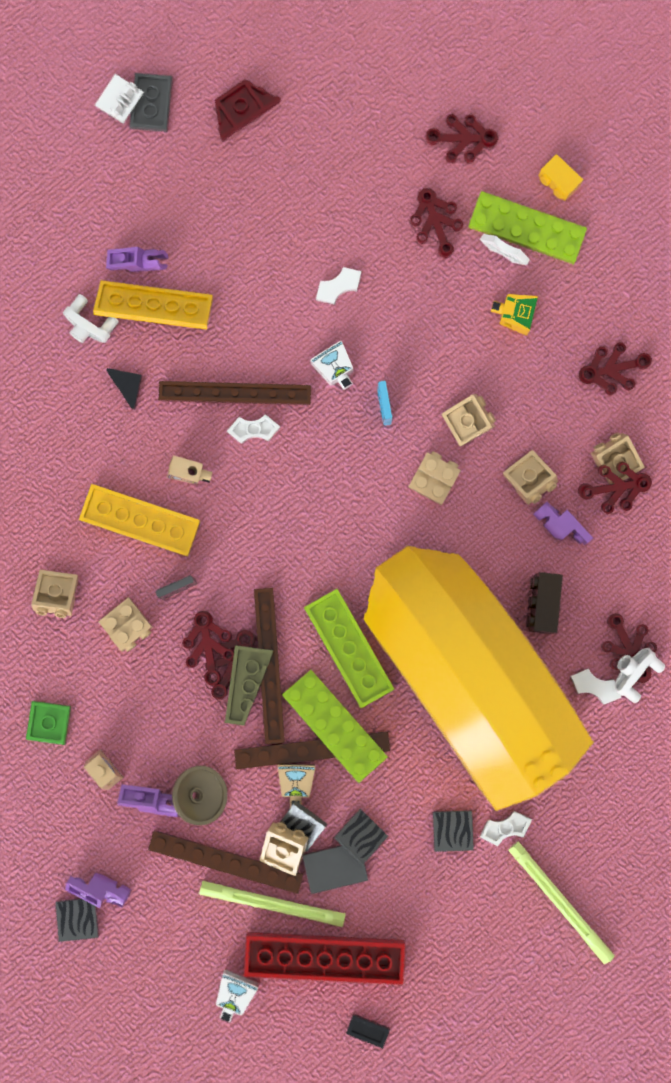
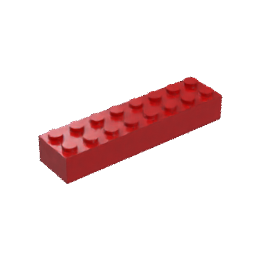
[244,932,405,985]

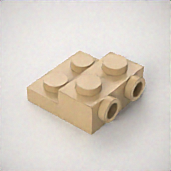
[442,394,496,447]
[591,433,645,484]
[503,450,558,505]
[408,451,461,505]
[31,570,78,618]
[99,597,153,652]
[260,822,309,876]

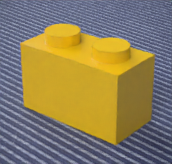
[538,154,584,201]

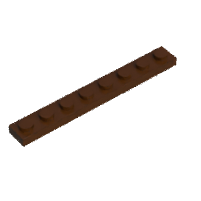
[158,381,311,405]
[254,588,285,744]
[234,732,390,769]
[148,830,303,894]

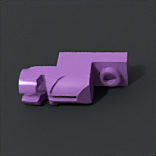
[106,247,168,272]
[533,502,593,545]
[117,784,179,817]
[65,873,131,908]

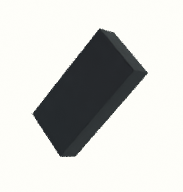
[346,1013,390,1049]

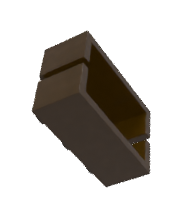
[526,572,563,634]

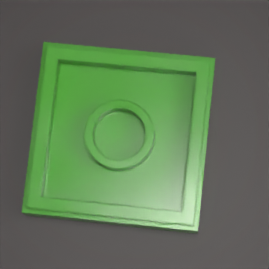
[26,701,71,745]

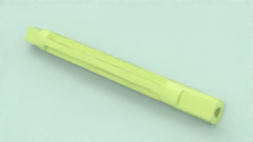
[508,841,615,964]
[199,881,345,927]

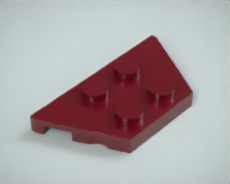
[215,79,281,142]

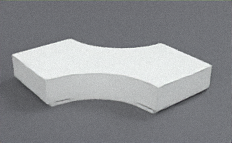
[480,234,530,265]
[316,267,361,304]
[227,415,280,444]
[570,669,621,705]
[479,811,532,846]

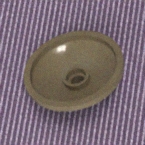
[172,766,227,825]

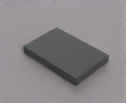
[129,73,173,132]
[302,846,368,894]

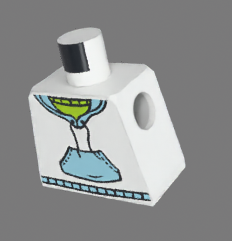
[310,341,353,390]
[216,969,259,1022]

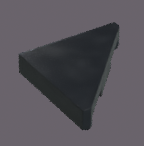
[107,368,142,410]

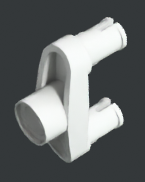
[63,294,119,343]
[614,648,665,703]

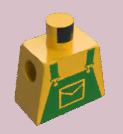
[491,294,538,335]

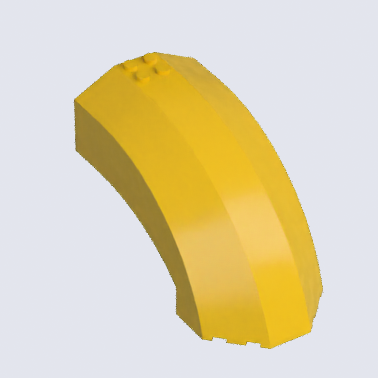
[363,546,594,811]

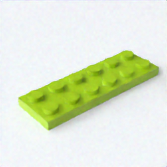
[468,191,587,264]
[304,589,394,708]
[282,670,388,784]

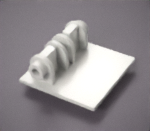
[95,74,144,123]

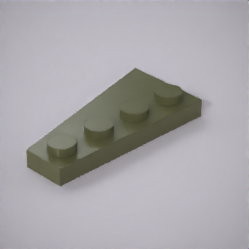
[225,645,274,725]

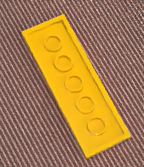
[93,280,213,329]
[79,484,200,557]

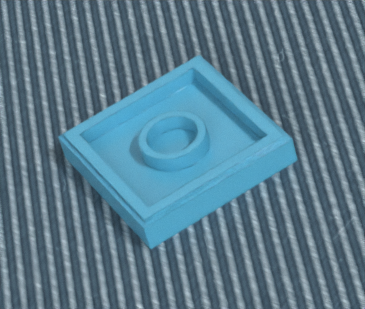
[377,380,392,426]

